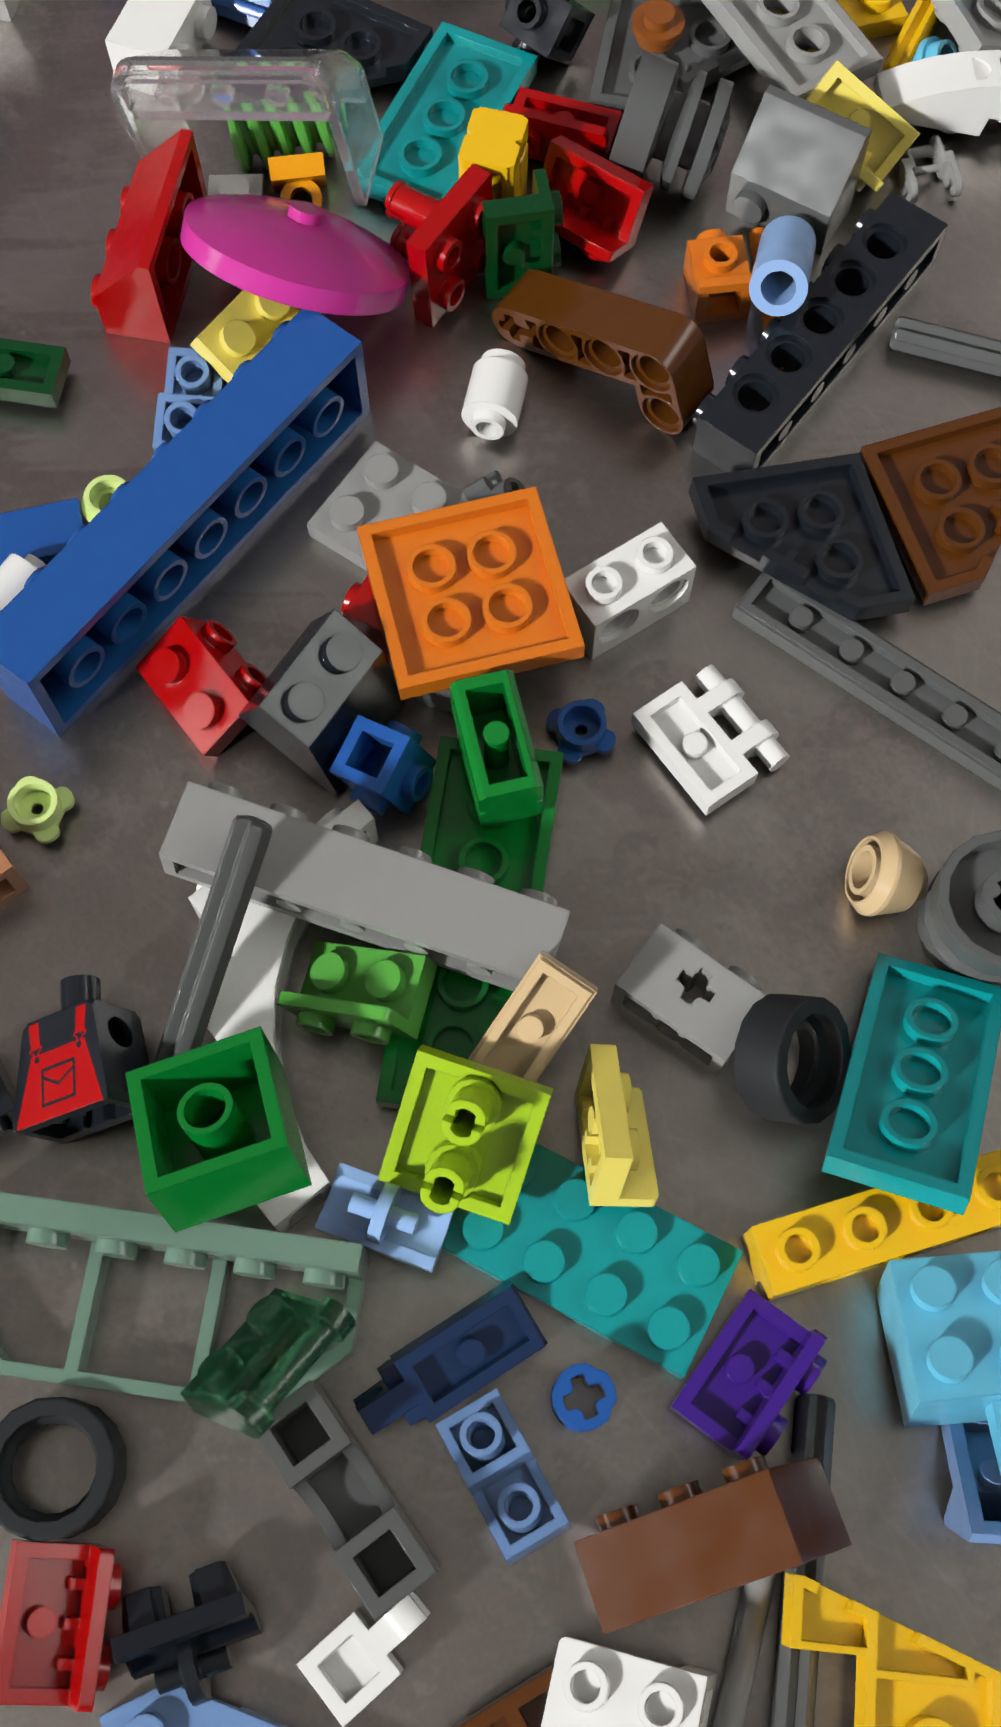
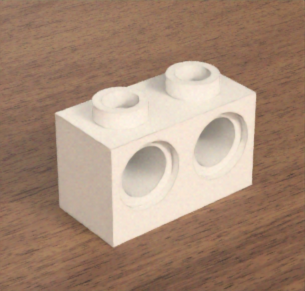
[564,522,697,660]

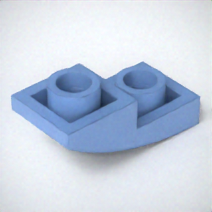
[152,347,227,452]
[435,1388,572,1566]

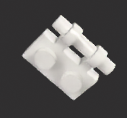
[631,664,790,816]

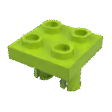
[377,1044,554,1225]

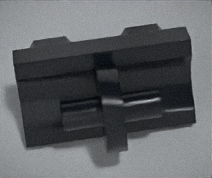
[110,1561,262,1707]

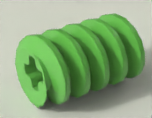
[223,82,341,173]

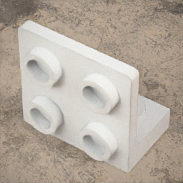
[541,1636,718,1727]

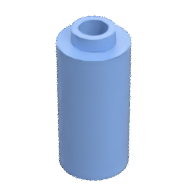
[749,215,816,317]

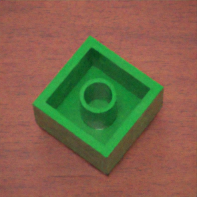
[125,1026,312,1233]

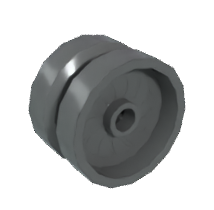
[917,830,1001,987]

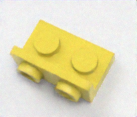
[190,290,320,383]
[575,1044,659,1207]

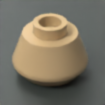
[845,830,928,917]

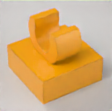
[267,152,327,209]

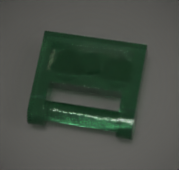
[180,1288,357,1440]

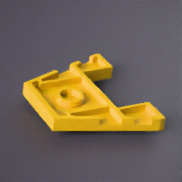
[781,1572,1001,1727]

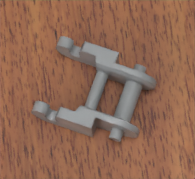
[896,135,963,204]

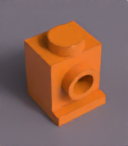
[683,228,752,324]

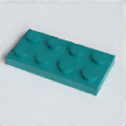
[347,21,538,203]
[821,952,1001,1215]
[441,1143,744,1380]

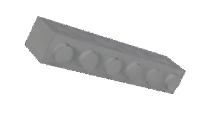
[158,781,570,992]

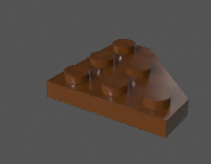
[859,407,1001,606]

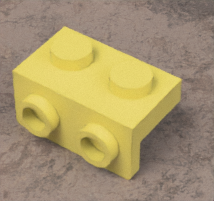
[805,60,920,193]

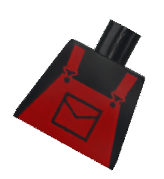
[13,974,149,1144]

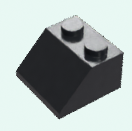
[238,609,407,795]

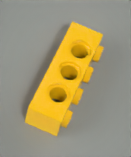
[740,1149,1001,1302]

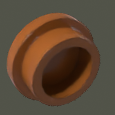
[631,0,685,54]

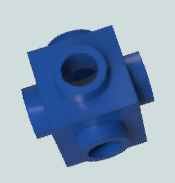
[329,715,436,816]

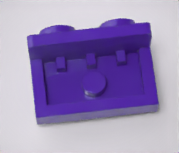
[669,1289,827,1460]

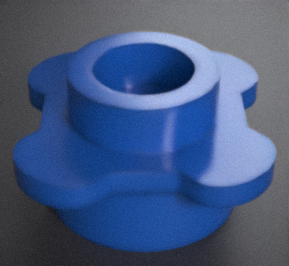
[546,699,616,764]

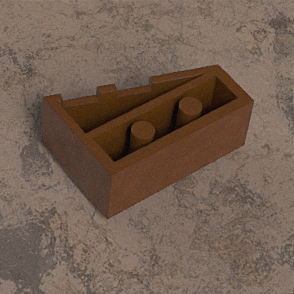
[574,1455,852,1635]

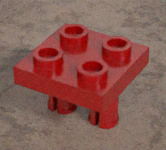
[385,163,493,328]

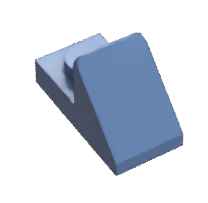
[941,1421,1001,1544]

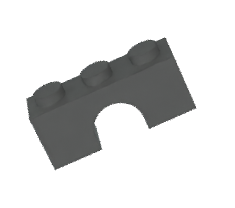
[249,1380,440,1621]

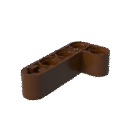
[491,269,714,435]

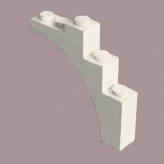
[188,799,378,1233]

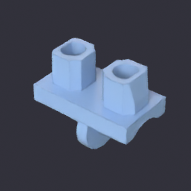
[314,1163,456,1273]

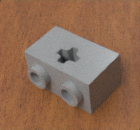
[611,923,766,1076]

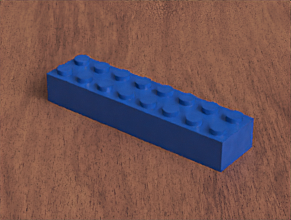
[0,309,370,737]

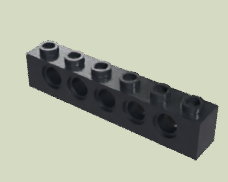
[692,192,948,472]

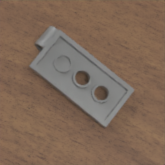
[701,0,883,99]

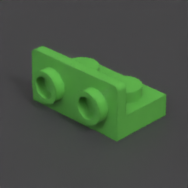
[276,941,438,1045]

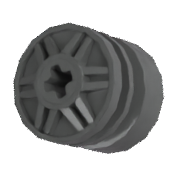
[609,50,734,200]

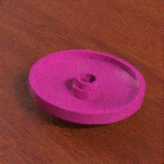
[180,194,410,316]

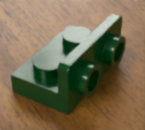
[482,168,563,300]

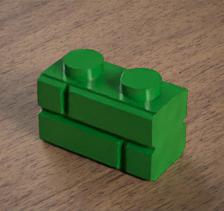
[450,669,544,826]

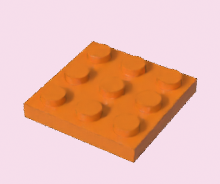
[357,486,585,700]

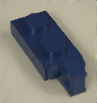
[353,1279,548,1435]

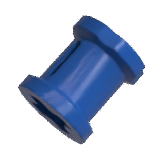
[550,1363,617,1432]

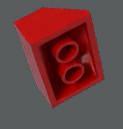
[91,129,208,344]

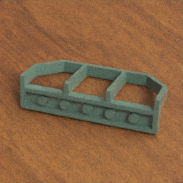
[0,1192,370,1414]

